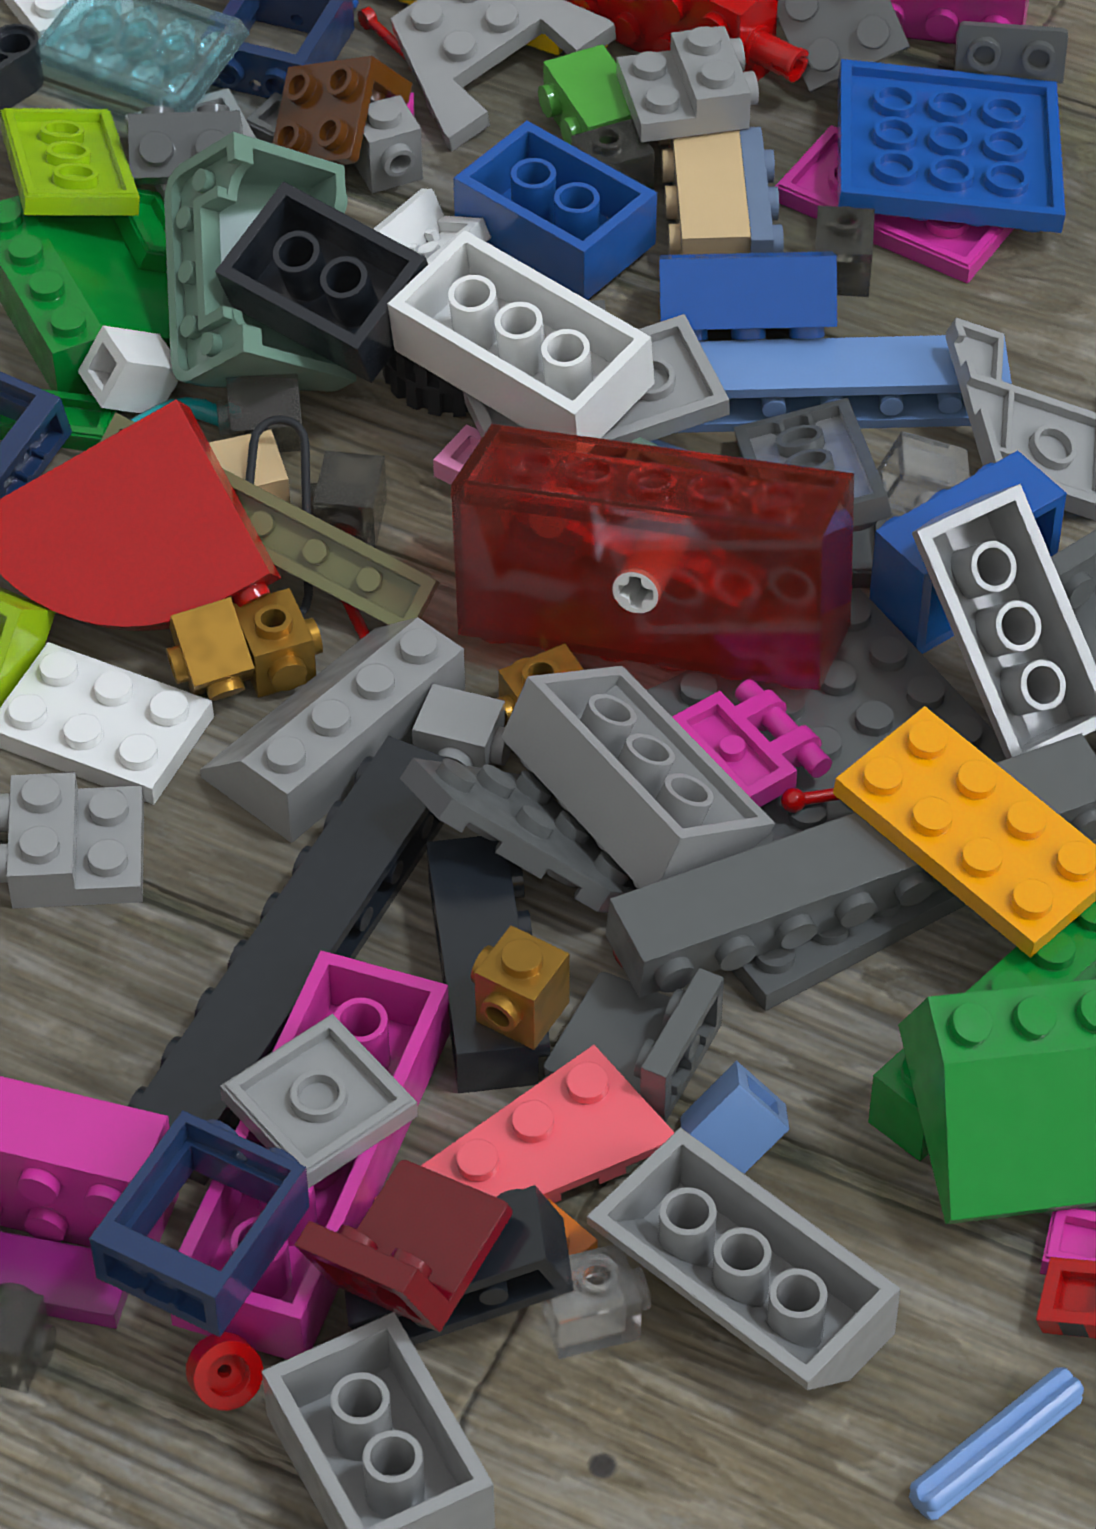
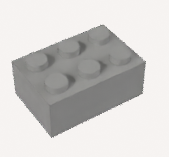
[262,1312,495,1529]

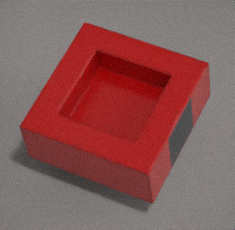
[1036,1257,1096,1339]

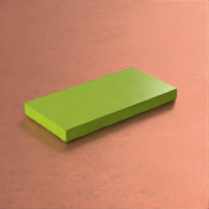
[0,108,140,215]

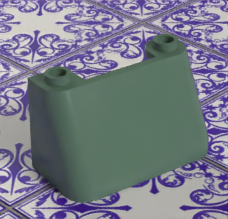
[164,132,356,392]

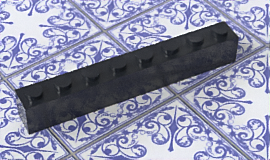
[128,736,446,1185]

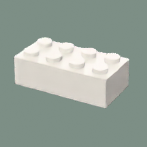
[387,230,655,460]

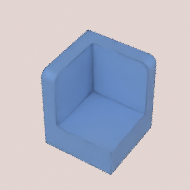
[680,1060,789,1174]

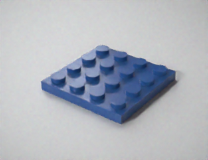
[838,59,1066,233]

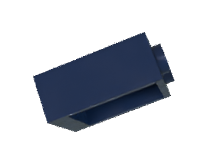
[203,0,355,99]
[0,371,72,499]
[89,1110,310,1337]

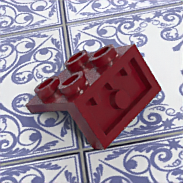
[294,1160,513,1332]

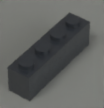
[427,836,550,1094]

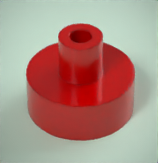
[186,1332,264,1411]

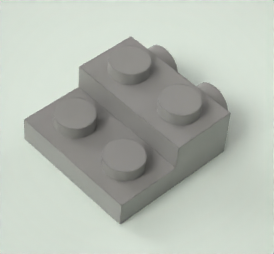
[616,26,759,142]
[0,772,144,909]

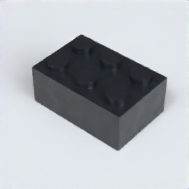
[215,181,428,383]

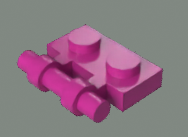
[672,679,832,807]

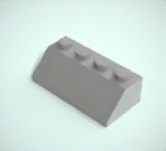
[912,484,1096,759]
[200,617,465,843]
[501,666,775,889]
[587,1128,901,1390]

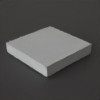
[220,1014,418,1189]

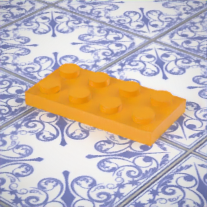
[833,706,1096,958]

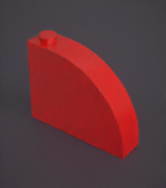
[0,399,281,631]

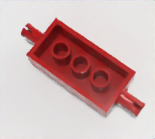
[566,0,809,82]

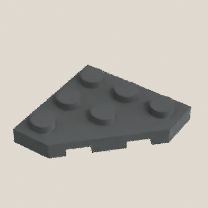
[399,758,637,913]

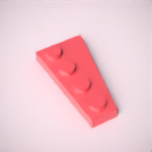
[374,1045,675,1203]

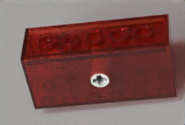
[451,424,854,690]

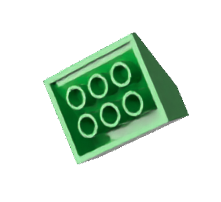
[0,195,170,395]
[898,979,1096,1225]

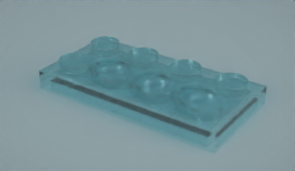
[39,0,250,112]

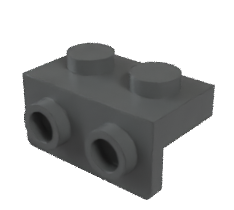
[954,21,1068,84]
[128,104,243,185]

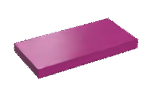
[775,125,1015,284]

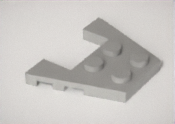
[390,0,616,152]
[946,317,1096,521]

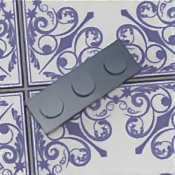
[739,127,784,253]

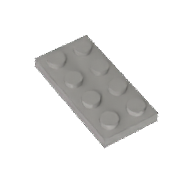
[463,314,730,490]

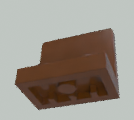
[272,55,413,165]

